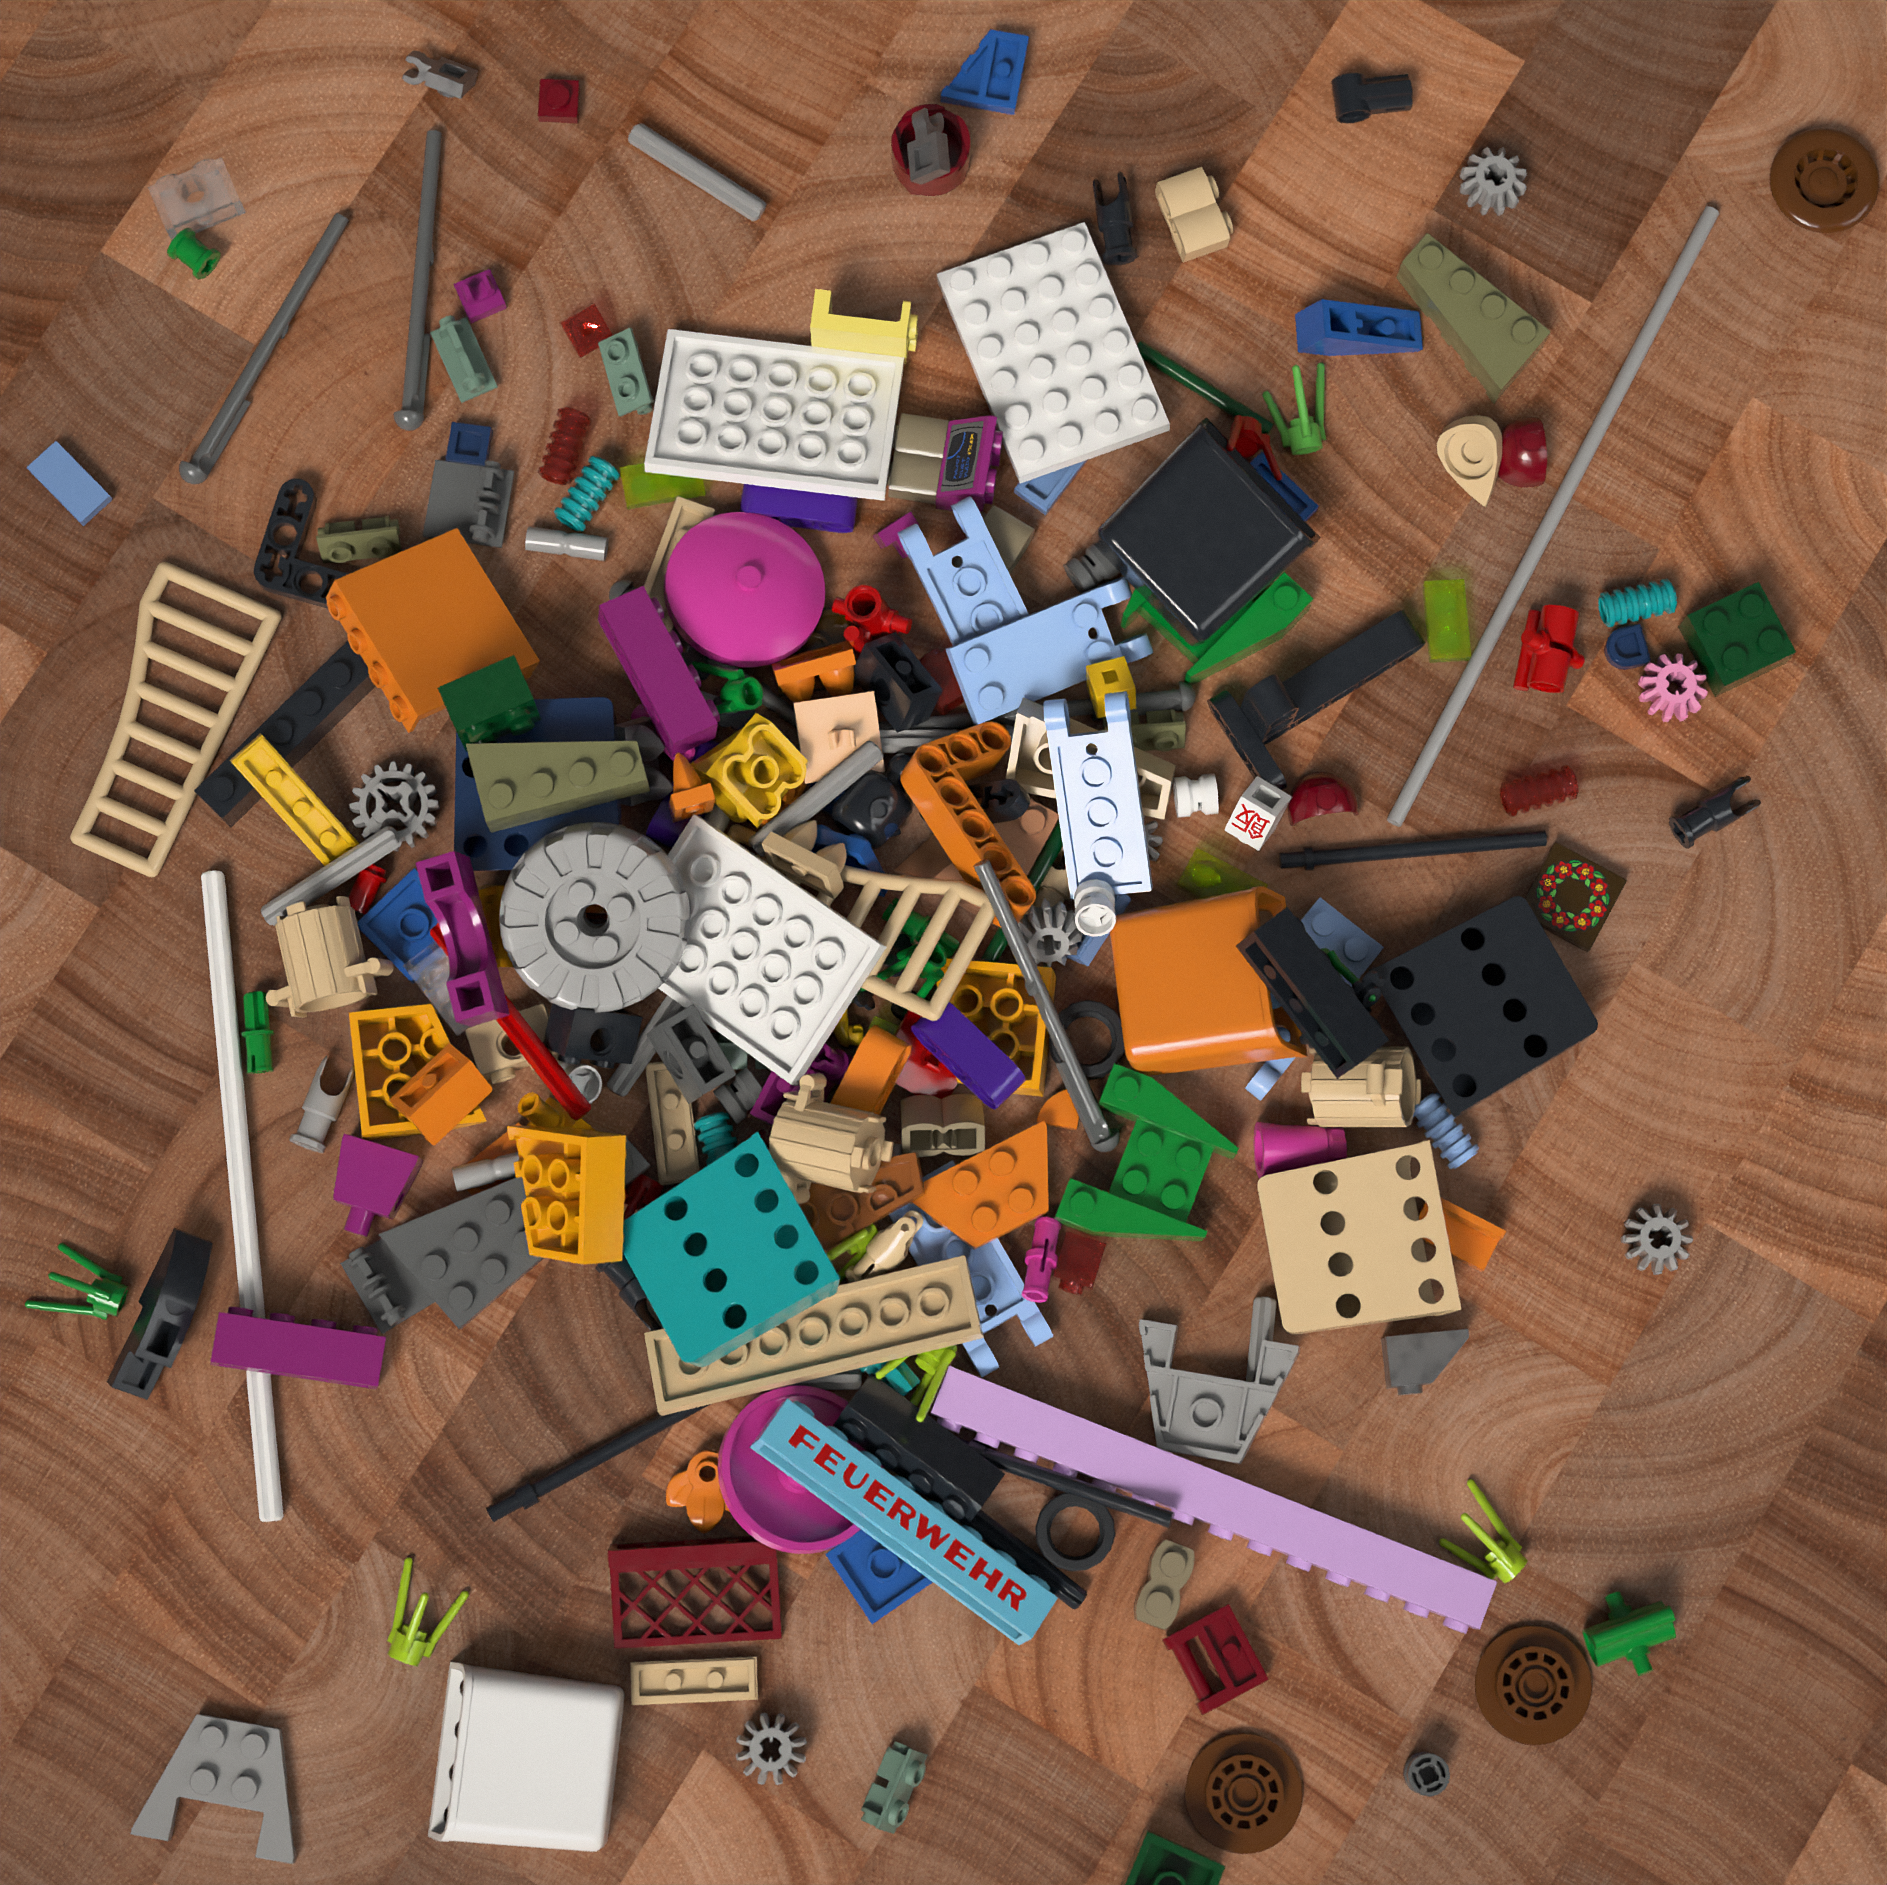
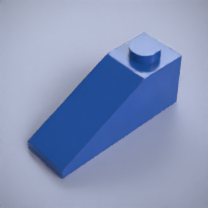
[1295,299,1423,356]

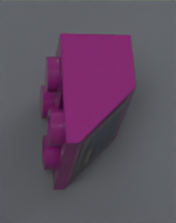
[936,416,1003,512]

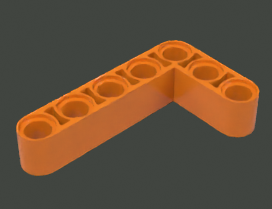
[900,721,1036,927]

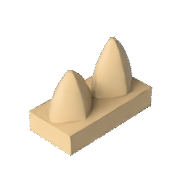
[762,820,846,899]

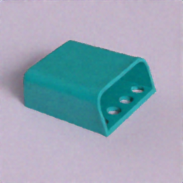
[623,1132,840,1367]

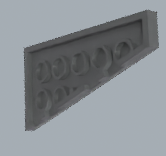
[378,1134,651,1330]

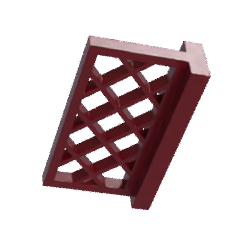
[608,1536,782,1649]

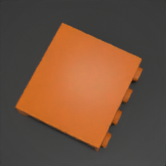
[326,528,540,733]

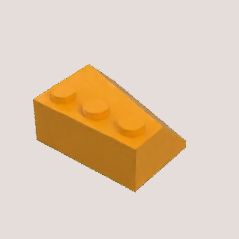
[936,958,1056,1097]
[349,1004,487,1140]
[507,1126,626,1265]

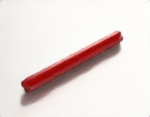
[430,923,592,1121]

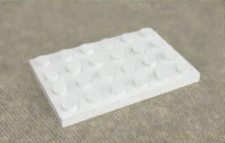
[937,222,1170,483]
[644,329,904,501]
[658,814,886,1086]

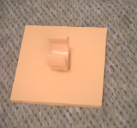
[793,691,885,784]

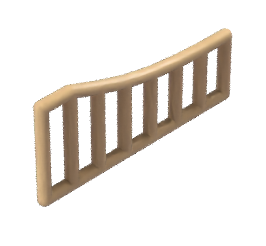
[70,562,281,877]
[727,824,995,1021]

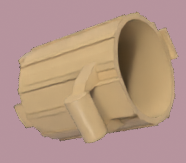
[266,896,394,1018]
[1301,1047,1421,1127]
[769,1073,893,1204]

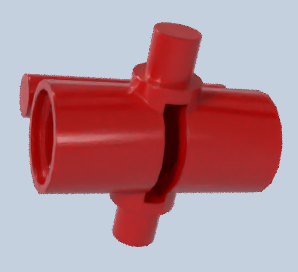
[832,585,912,656]
[1513,605,1585,693]

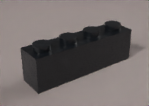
[1236,907,1389,1079]
[833,1373,1005,1526]

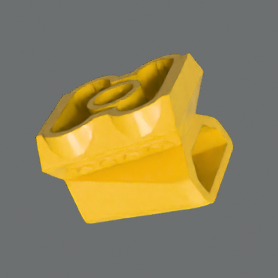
[691,713,808,828]

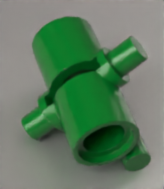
[1582,1591,1676,1676]

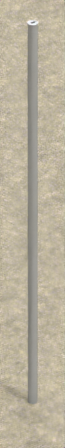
[1387,206,1719,827]

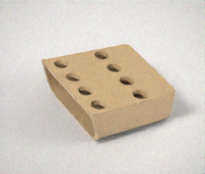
[1257,1140,1462,1335]

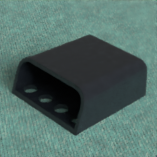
[1092,417,1321,647]
[1368,896,1598,1118]

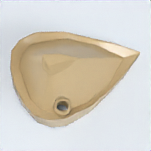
[1437,415,1502,507]

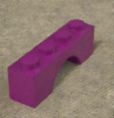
[416,851,510,1027]

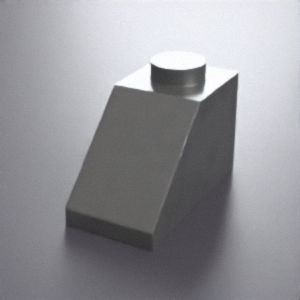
[1381,1329,1469,1395]

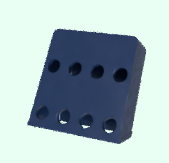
[454,697,622,871]

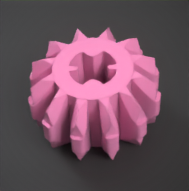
[1638,653,1708,722]

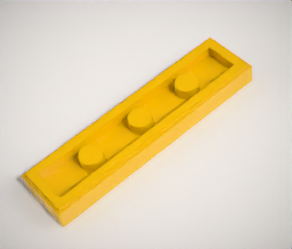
[230,733,359,866]

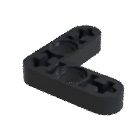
[254,478,348,609]

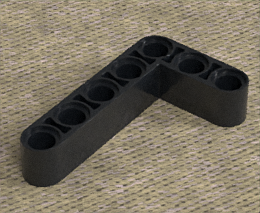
[1240,610,1426,745]

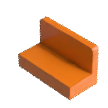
[389,1043,493,1145]
[1418,1197,1506,1272]

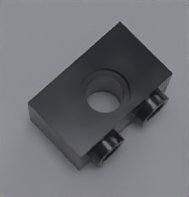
[854,632,943,733]
[543,1003,643,1068]

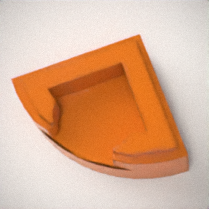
[1036,1089,1079,1130]

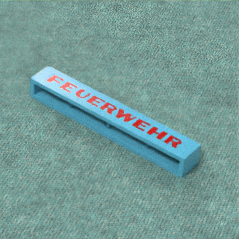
[750,1398,1058,1646]

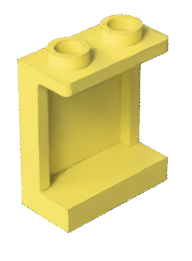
[810,289,918,364]

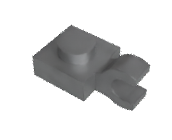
[402,51,478,99]
[907,108,950,185]

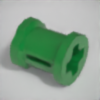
[167,227,221,280]

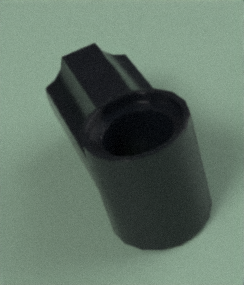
[1331,73,1412,124]

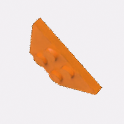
[911,1121,1049,1250]

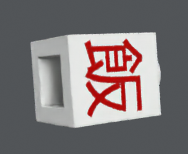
[1224,776,1292,851]

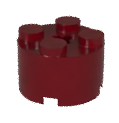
[891,104,971,196]

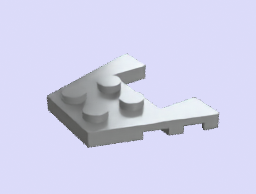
[1139,1319,1300,1464]
[131,1714,296,1864]

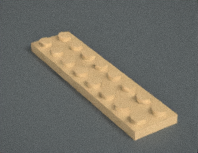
[644,1255,984,1416]

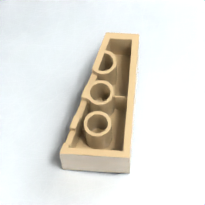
[1006,697,1176,819]

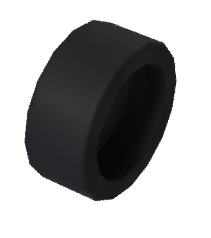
[1049,1000,1125,1081]
[1035,1493,1115,1571]

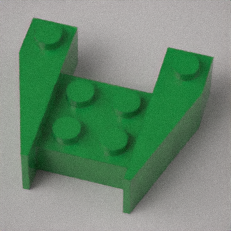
[1120,572,1314,686]
[1054,1063,1239,1241]

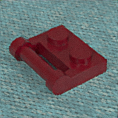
[1162,1604,1269,1715]

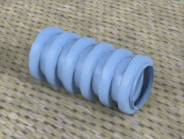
[1413,1092,1479,1169]

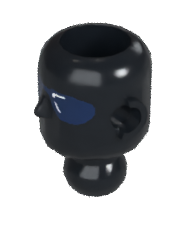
[831,753,913,850]

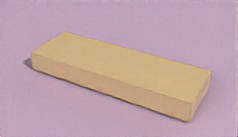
[646,1062,700,1186]
[630,1657,758,1705]

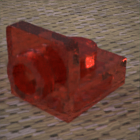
[1052,1231,1106,1296]

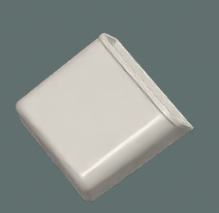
[428,1662,625,1852]

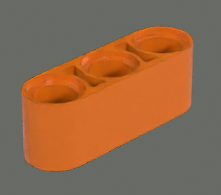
[831,1025,912,1115]

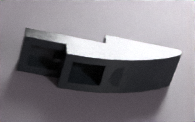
[106,1227,213,1400]

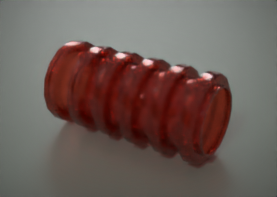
[538,407,592,485]
[1499,765,1579,817]

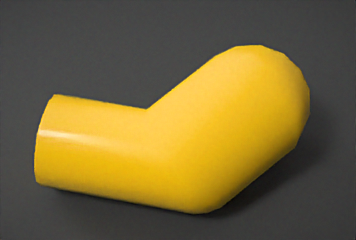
[833,1009,863,1048]

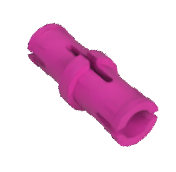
[1022,1217,1061,1303]

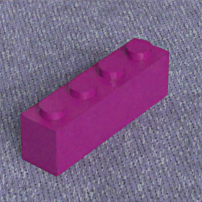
[598,586,720,758]
[210,1306,386,1390]

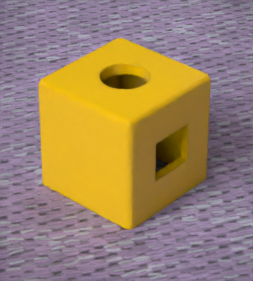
[1086,656,1136,718]

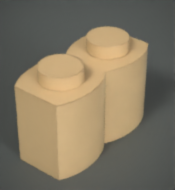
[1155,167,1233,263]

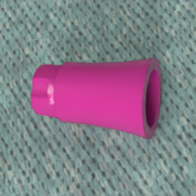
[1253,1121,1347,1179]

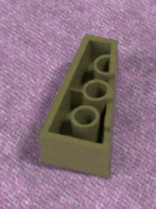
[1396,233,1551,404]
[466,741,650,833]

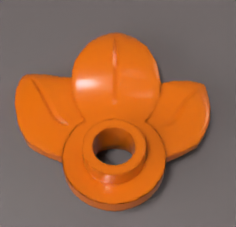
[666,1450,729,1533]

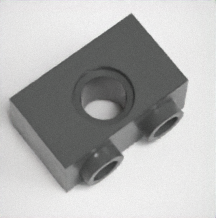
[646,1004,736,1104]

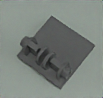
[423,460,515,548]
[340,1220,435,1334]

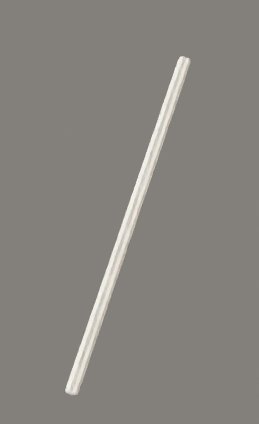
[201,870,283,1522]

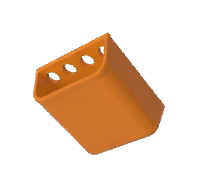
[1110,886,1308,1076]

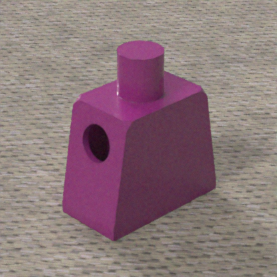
[333,1133,423,1237]

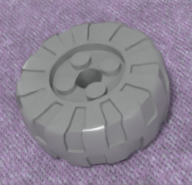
[499,822,691,1013]

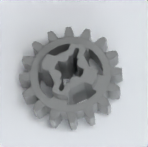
[350,761,440,851]

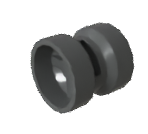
[1063,544,1119,593]
[713,1068,762,1124]
[1403,1752,1450,1797]

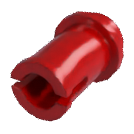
[348,864,387,915]

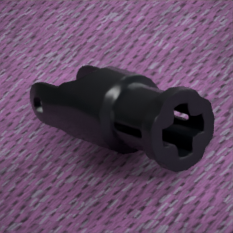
[1093,172,1138,265]
[1669,776,1761,849]
[595,1253,661,1331]

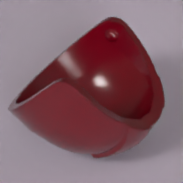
[1497,417,1547,488]
[1287,772,1359,826]

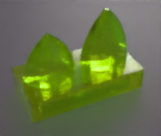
[1177,847,1268,898]

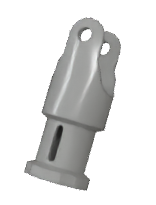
[289,1056,354,1153]

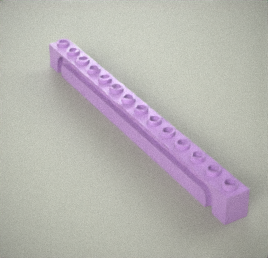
[931,1366,1497,1634]

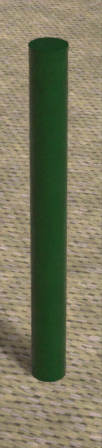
[1137,340,1274,435]
[981,821,1063,963]

